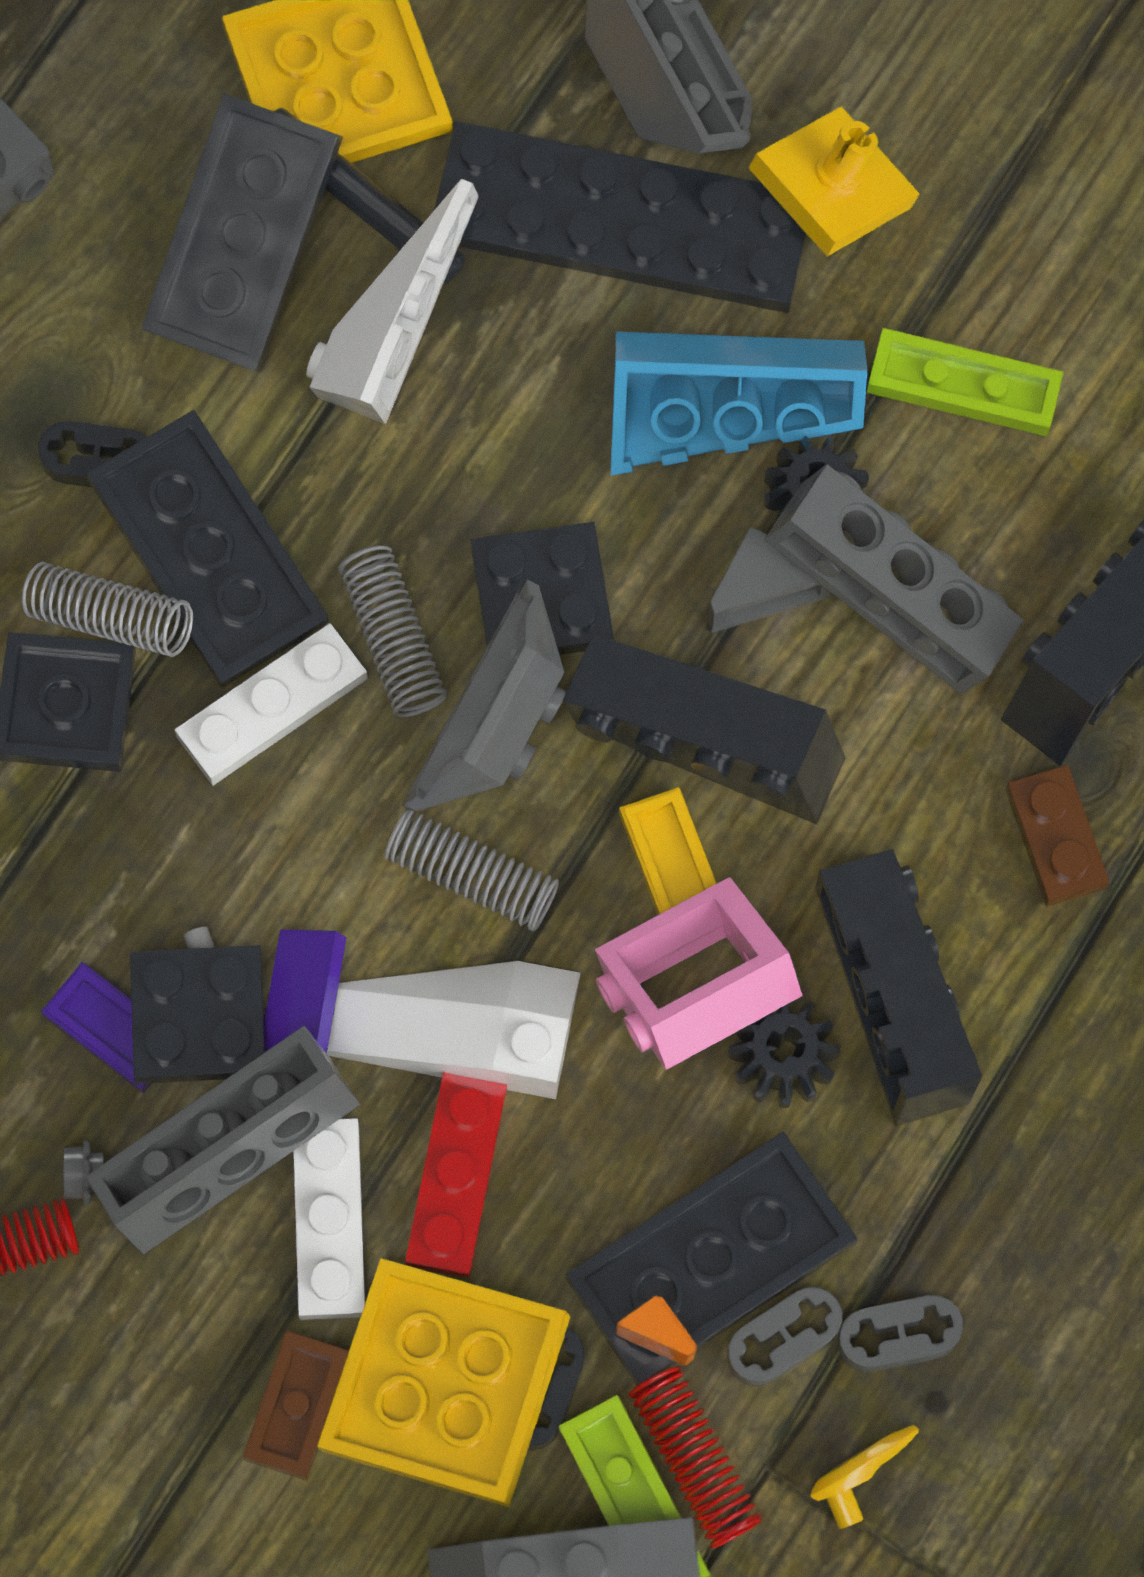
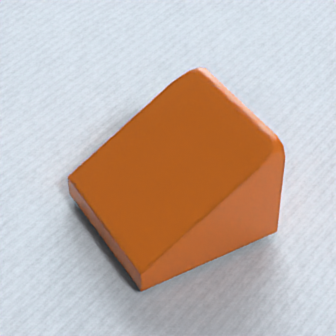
[616,1295,697,1366]

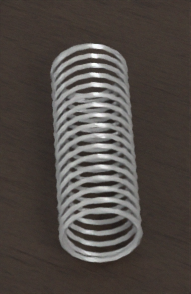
[338,545,448,717]
[21,562,193,657]
[384,808,559,931]

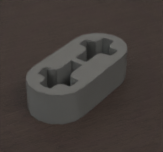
[727,1287,842,1387]
[838,1296,963,1372]

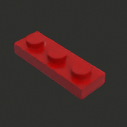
[405,1072,507,1279]

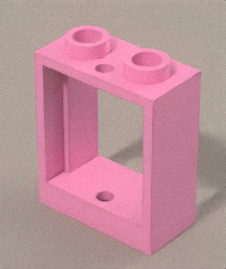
[595,877,803,1070]

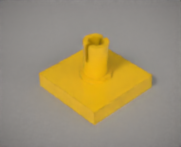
[749,106,920,256]

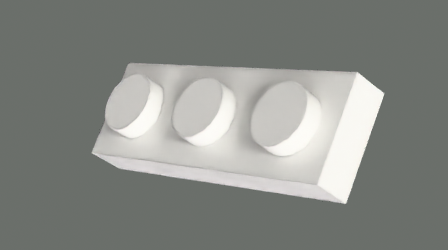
[175,623,368,786]
[294,1118,365,1320]

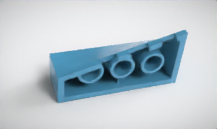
[611,332,867,476]

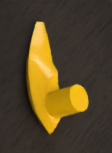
[810,1425,919,1529]

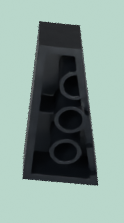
[1001,520,1144,766]
[563,634,845,825]
[815,849,982,1127]

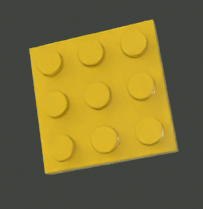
[222,0,453,163]
[317,1258,570,1507]

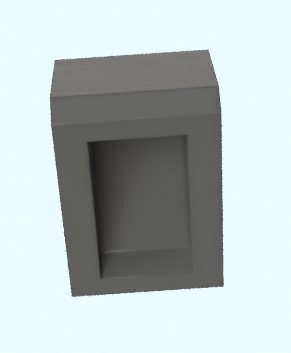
[708,527,831,633]

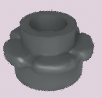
[63,1140,104,1205]

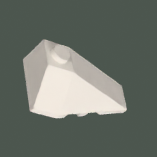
[306,179,479,424]
[327,961,580,1099]

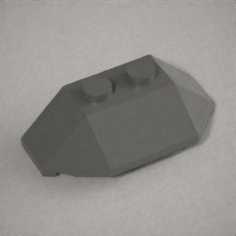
[585,0,752,153]
[401,579,567,811]
[428,1518,700,1577]

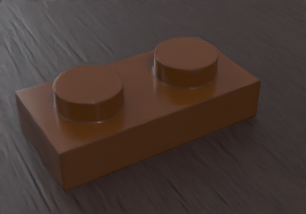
[1005,765,1110,907]
[243,1331,349,1481]

